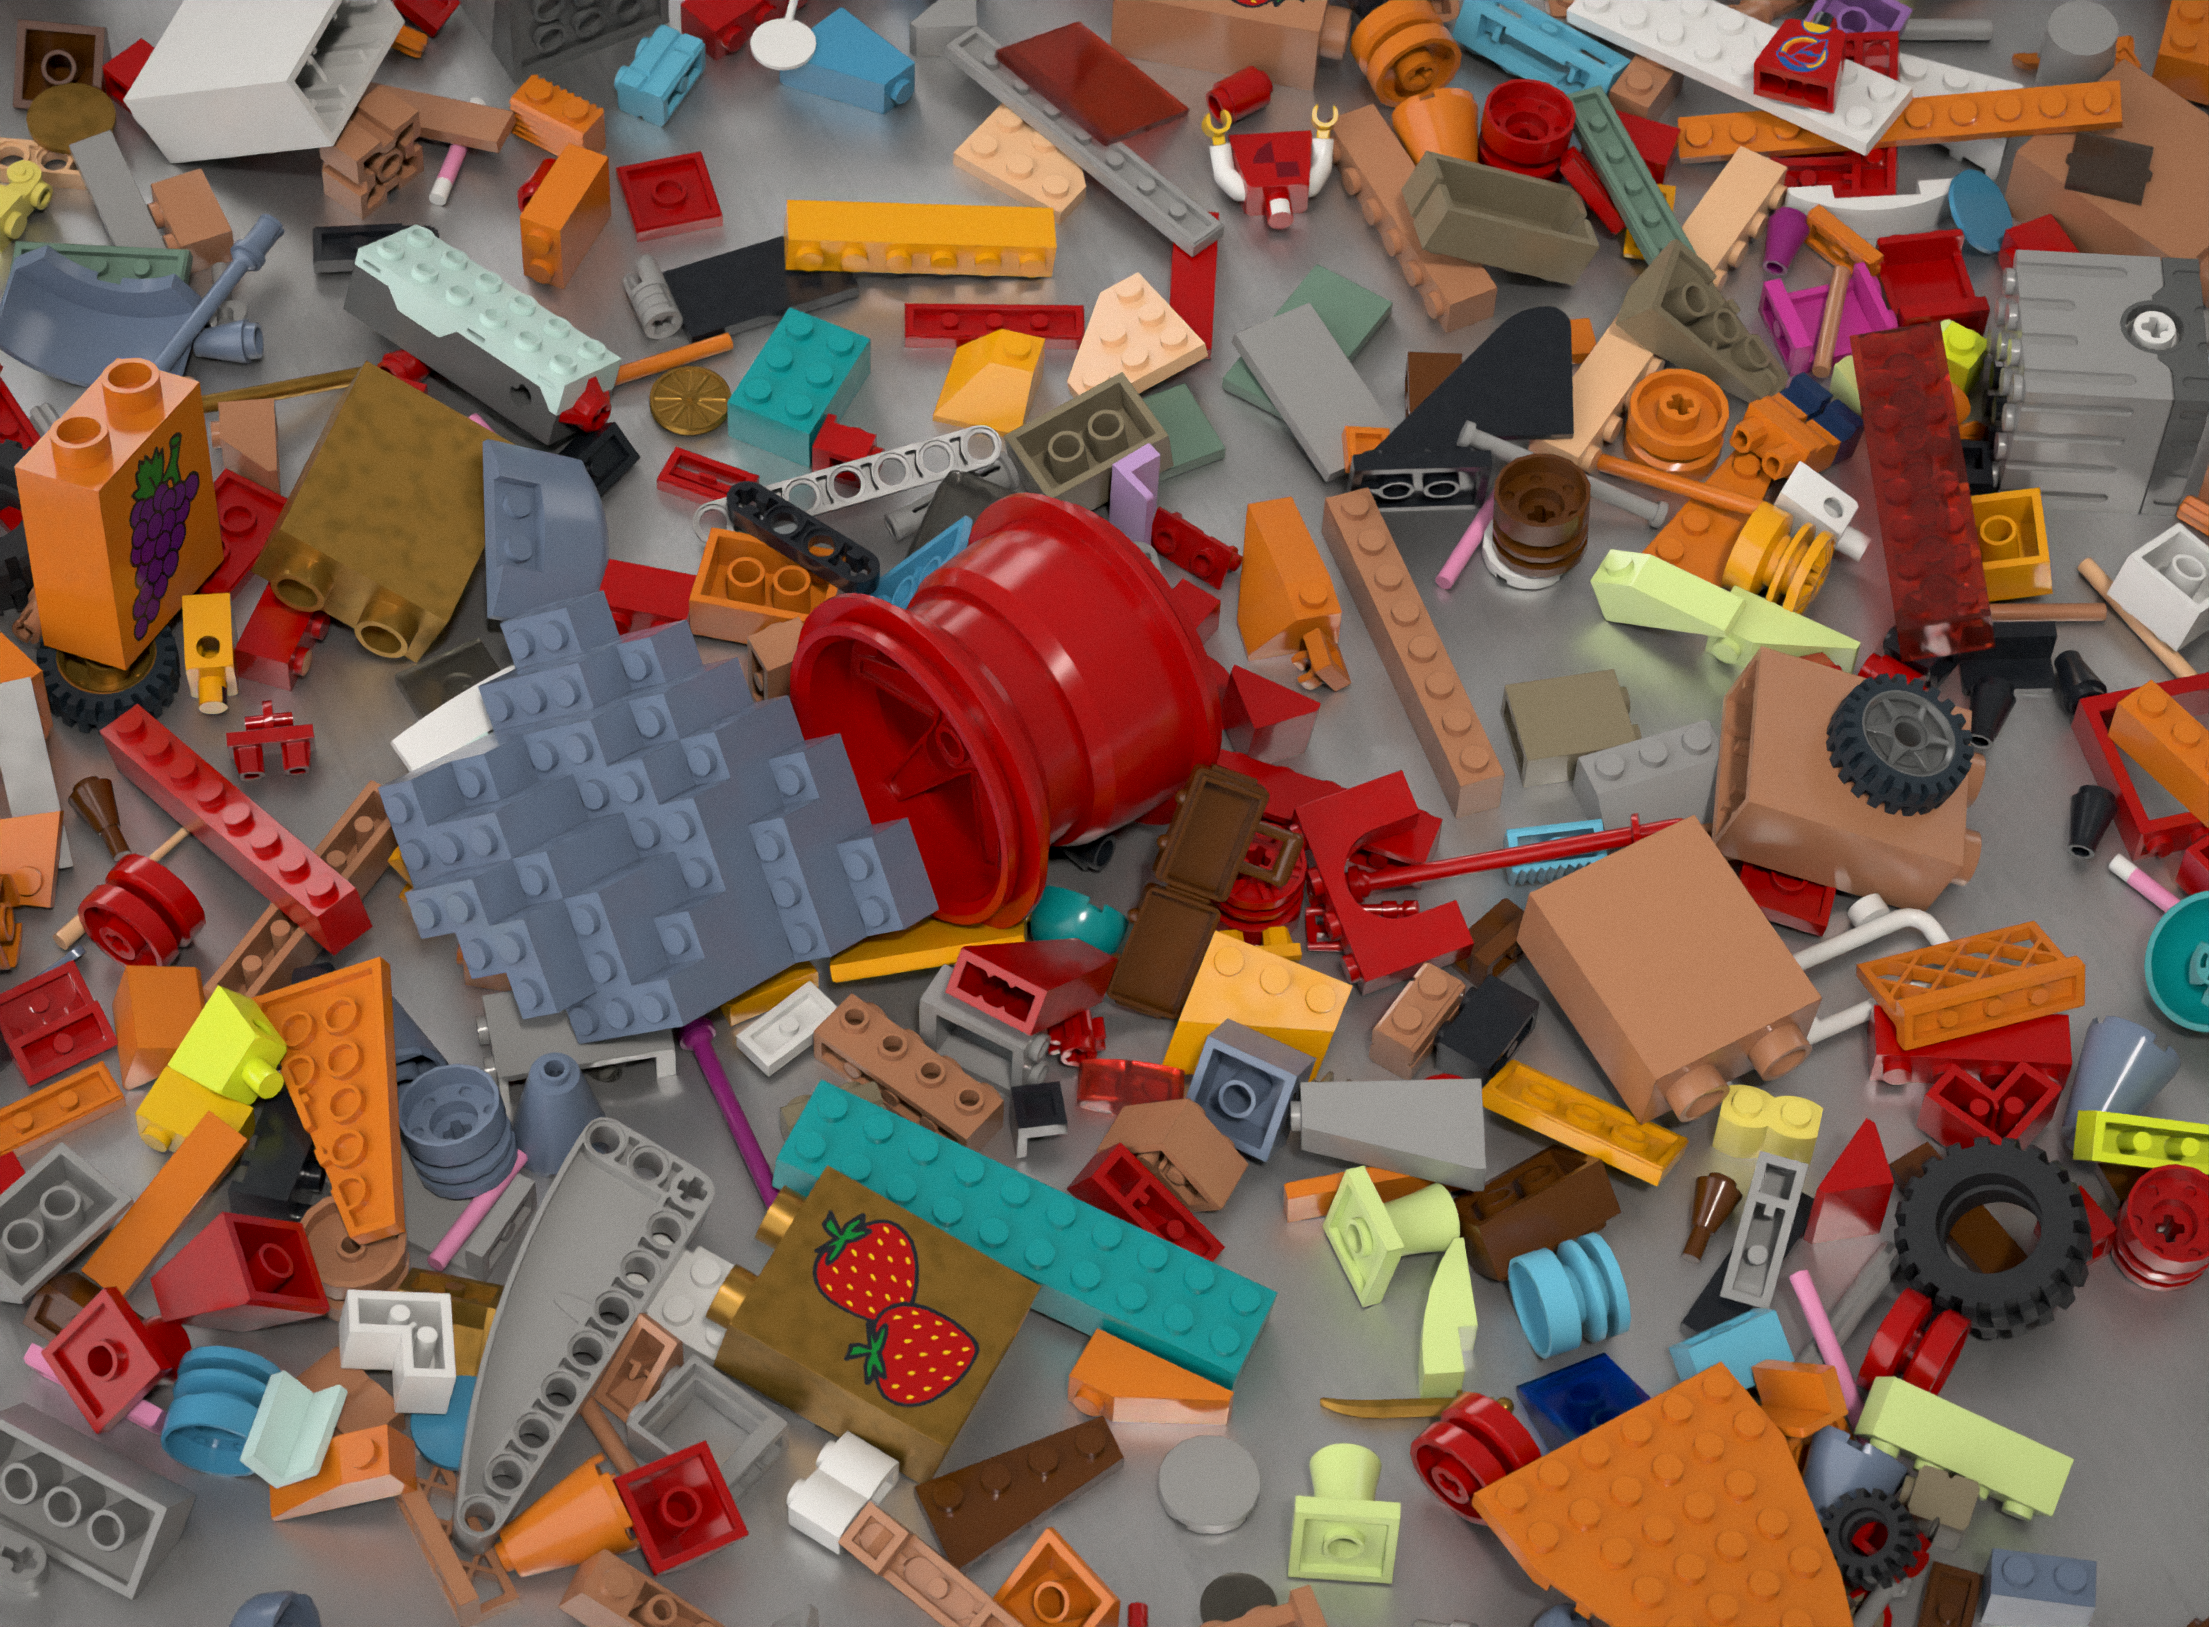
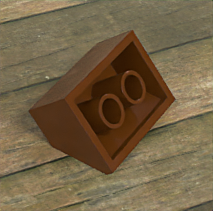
[1453,1144,1621,1281]

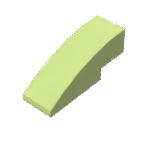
[1418,1238,1478,1398]

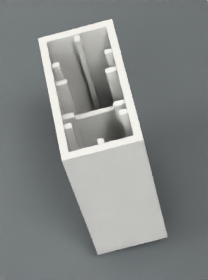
[123,0,405,164]

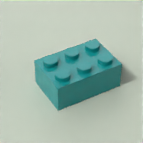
[727,307,871,468]

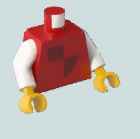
[1202,104,1338,229]

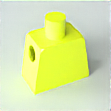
[168,985,287,1105]

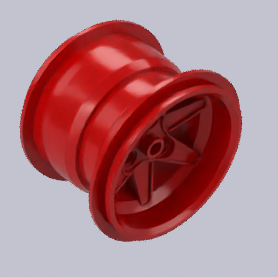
[790,492,1223,930]

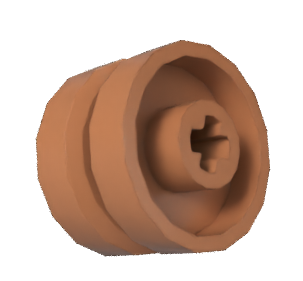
[300,1196,411,1322]

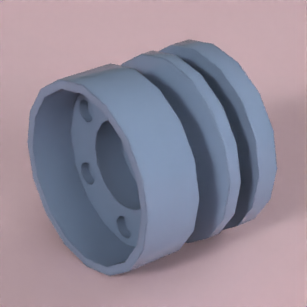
[398,1063,518,1199]

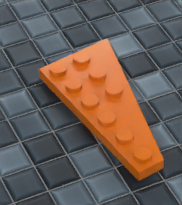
[251,956,405,1246]

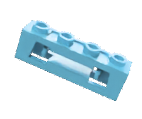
[1452,0,1631,97]

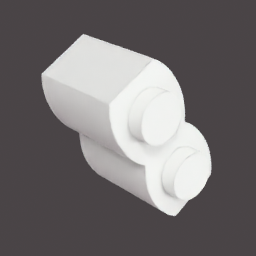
[786,1431,899,1555]

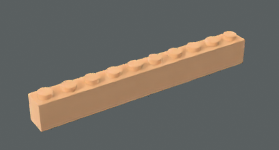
[1528,146,1788,473]

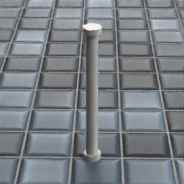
[1457,420,1669,529]

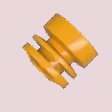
[1721,501,1837,615]

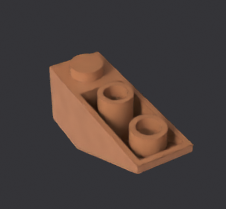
[558,1549,726,1627]

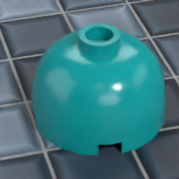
[1030,886,1129,955]

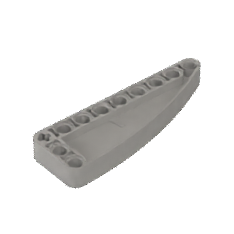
[452,1117,715,1555]

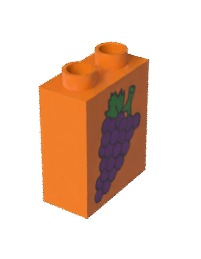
[14,358,224,671]

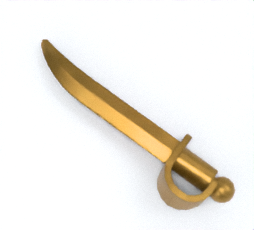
[1320,1390,1514,1418]

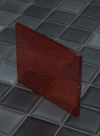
[994,21,1190,147]

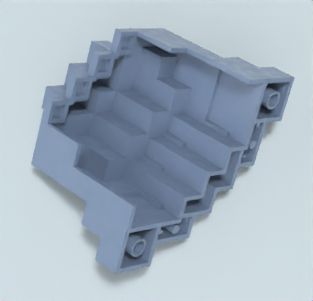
[378,590,939,1044]

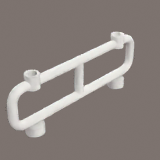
[1727,893,1959,1086]

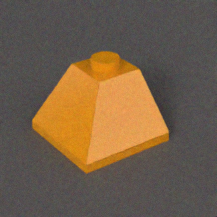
[933,329,1045,437]

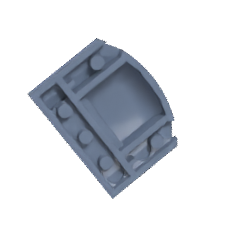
[483,439,609,621]

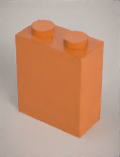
[519,142,611,289]

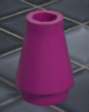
[1762,207,1810,276]

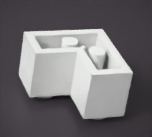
[338,1289,456,1414]

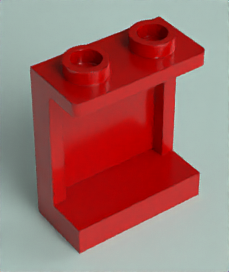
[1875,229,1990,340]

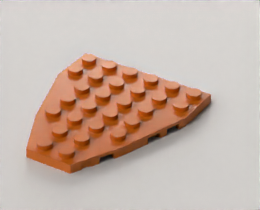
[1472,1361,1854,1627]

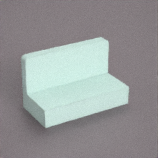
[239,1370,348,1489]

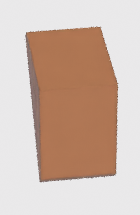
[593,1312,684,1423]

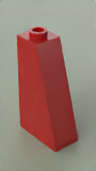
[945,938,1118,1036]

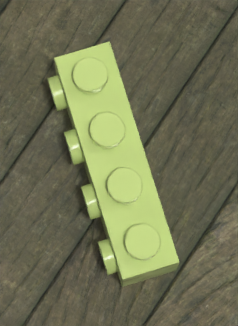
[1854,1377,2074,1522]

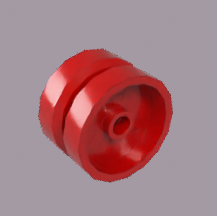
[77,853,206,968]
[1856,1287,1973,1396]
[1410,1391,1541,1526]

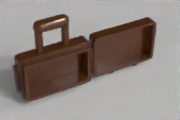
[1106,763,1304,1019]

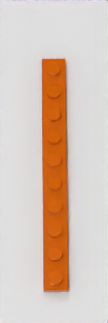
[1678,80,2123,165]

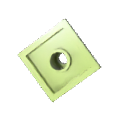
[1322,1166,1460,1307]
[1288,1443,1401,1584]

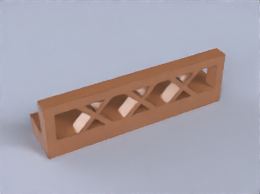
[393,1446,520,1627]

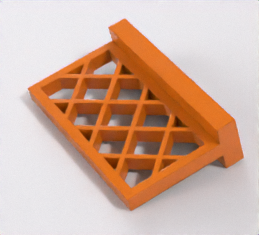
[1856,921,2085,1051]

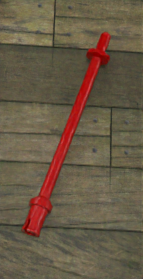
[1306,813,1683,907]

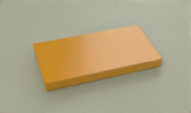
[830,916,1027,983]
[1482,1059,1689,1186]

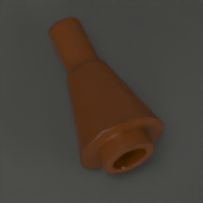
[68,776,132,862]
[1681,1172,1743,1264]

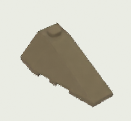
[1615,238,1789,403]

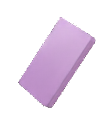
[1109,443,1160,545]

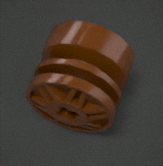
[1492,453,1591,578]

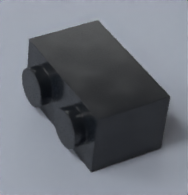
[1433,974,1540,1088]

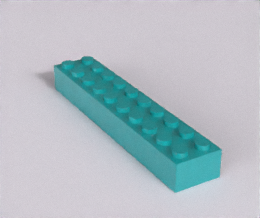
[772,1079,1278,1391]

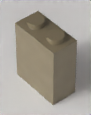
[1500,669,1642,788]

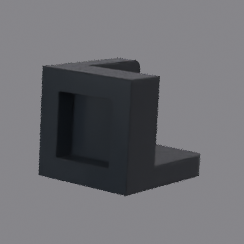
[1009,1081,1068,1158]

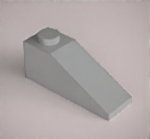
[1720,1151,1809,1309]

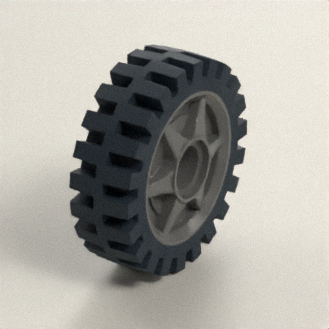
[1826,673,1974,816]

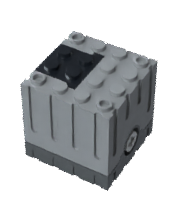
[1979,249,2209,516]

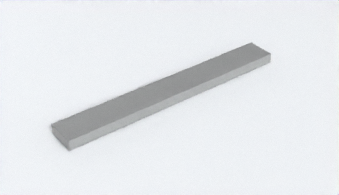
[944,25,1225,257]

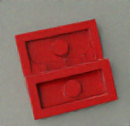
[0,960,118,1088]

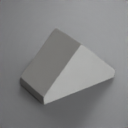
[910,0,978,57]

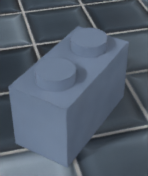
[1980,1548,2097,1627]

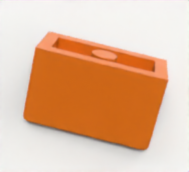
[1751,1359,1848,1438]

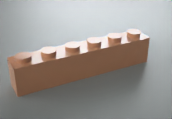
[1326,104,1498,333]
[203,780,398,1003]

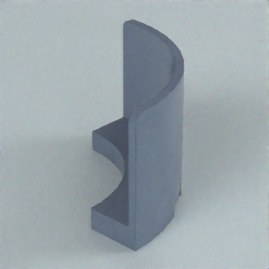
[0,245,203,387]

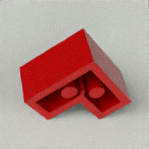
[1916,1060,2063,1151]

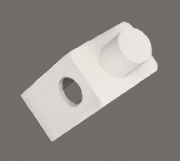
[1774,461,1872,562]

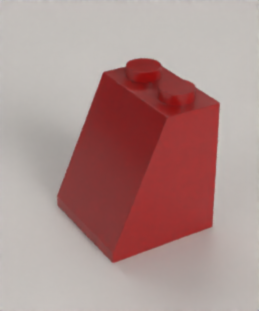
[150,1212,330,1332]

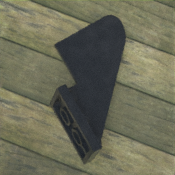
[1346,306,1574,512]

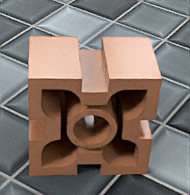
[319,85,424,220]

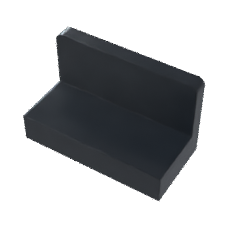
[557,422,641,497]
[1957,621,2057,695]

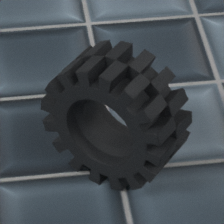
[1820,1487,1922,1591]

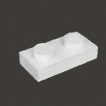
[736,981,837,1077]

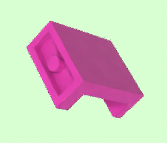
[1758,262,1898,377]

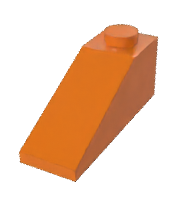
[1067,1328,1234,1425]
[269,1424,417,1521]

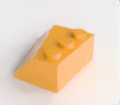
[1159,930,1353,1082]

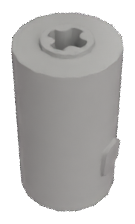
[2034,0,2118,87]

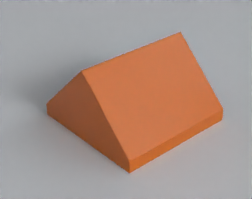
[112,965,205,1091]
[993,1527,1121,1627]

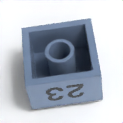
[1186,1018,1316,1162]

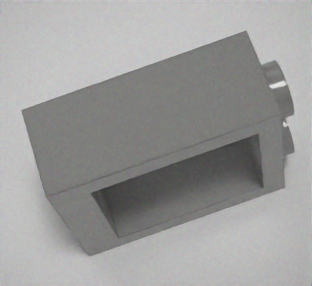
[919,964,1051,1097]
[626,1354,789,1504]

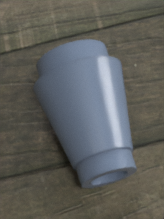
[193,318,264,364]

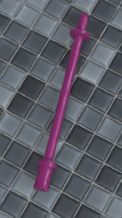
[676,1015,780,1210]

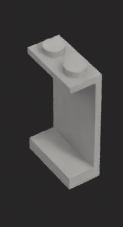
[475,991,676,1103]
[325,1135,537,1282]

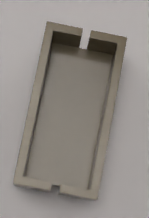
[1401,150,1600,286]

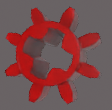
[1047,1009,1107,1066]

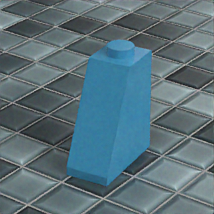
[779,7,915,115]

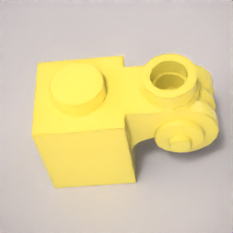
[0,160,53,253]

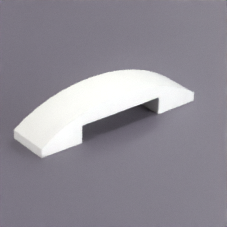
[1784,179,1952,239]
[390,664,516,772]

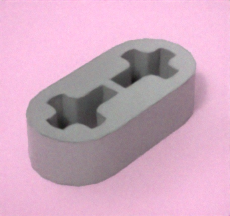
[0,1525,50,1593]

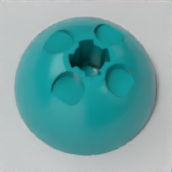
[2144,891,2209,1033]

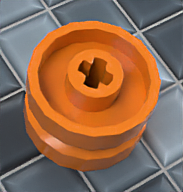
[1350,0,1462,107]
[1623,369,1729,481]

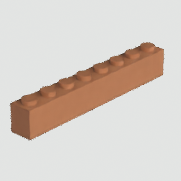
[1321,487,1505,819]

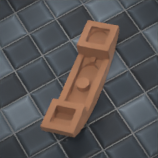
[838,1501,1026,1627]

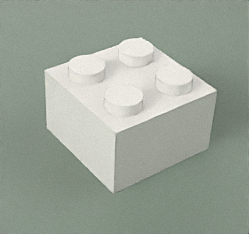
[2106,523,2209,652]

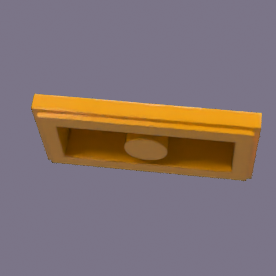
[719,961,819,1027]

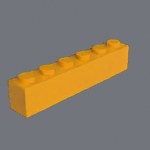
[784,200,1057,278]

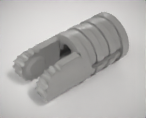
[622,253,683,339]

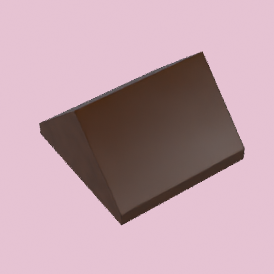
[13,19,112,109]

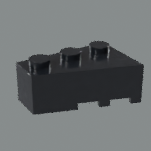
[228,1091,326,1223]

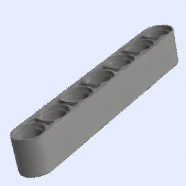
[692,425,1002,543]

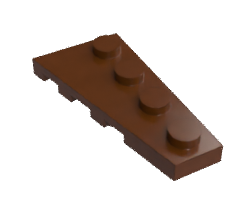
[914,1416,1124,1574]

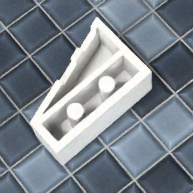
[1900,53,2024,181]

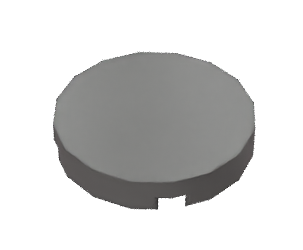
[1158,1435,1260,1534]

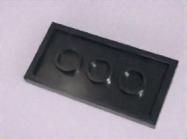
[662,235,859,344]

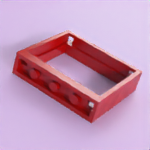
[2071,672,2209,861]

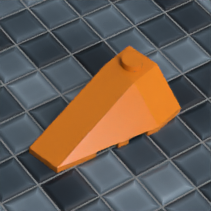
[1236,496,1342,661]

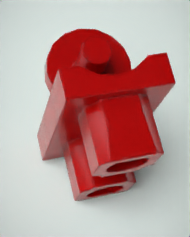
[226,700,316,781]

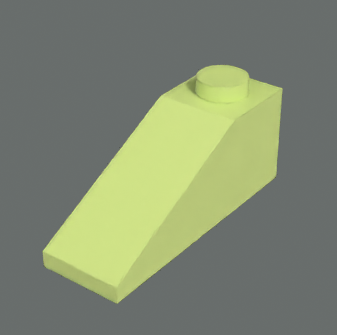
[1590,549,1747,638]
[1705,585,1861,674]

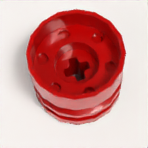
[1478,79,1576,183]
[1210,820,1307,946]
[2111,1164,2209,1292]

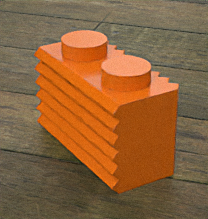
[509,74,606,157]

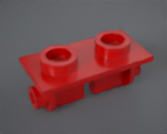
[1151,507,1243,590]

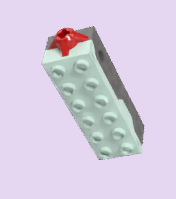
[343,224,622,446]

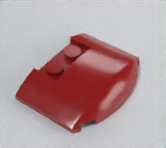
[1770,31,1900,199]

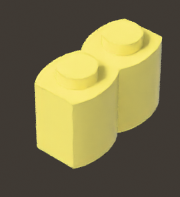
[1712,1085,1823,1166]

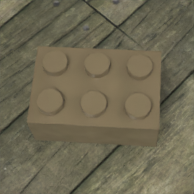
[1004,372,1174,511]

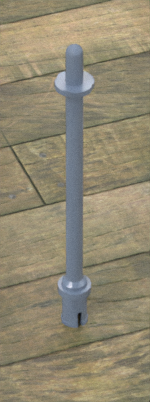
[152,214,285,372]

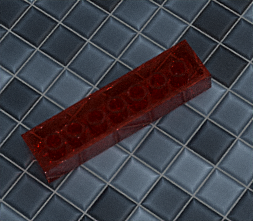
[1849,321,1995,662]

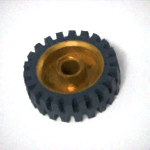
[36,624,181,735]

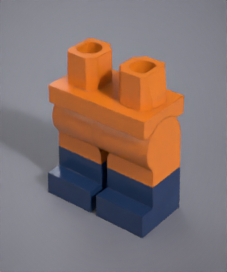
[1729,372,1868,480]

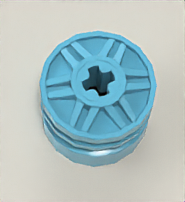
[1508,1232,1631,1359]

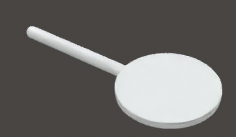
[750,0,816,70]

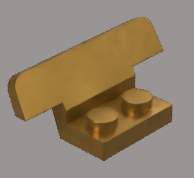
[338,1267,505,1377]

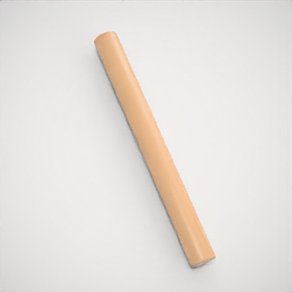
[2077,558,2198,679]

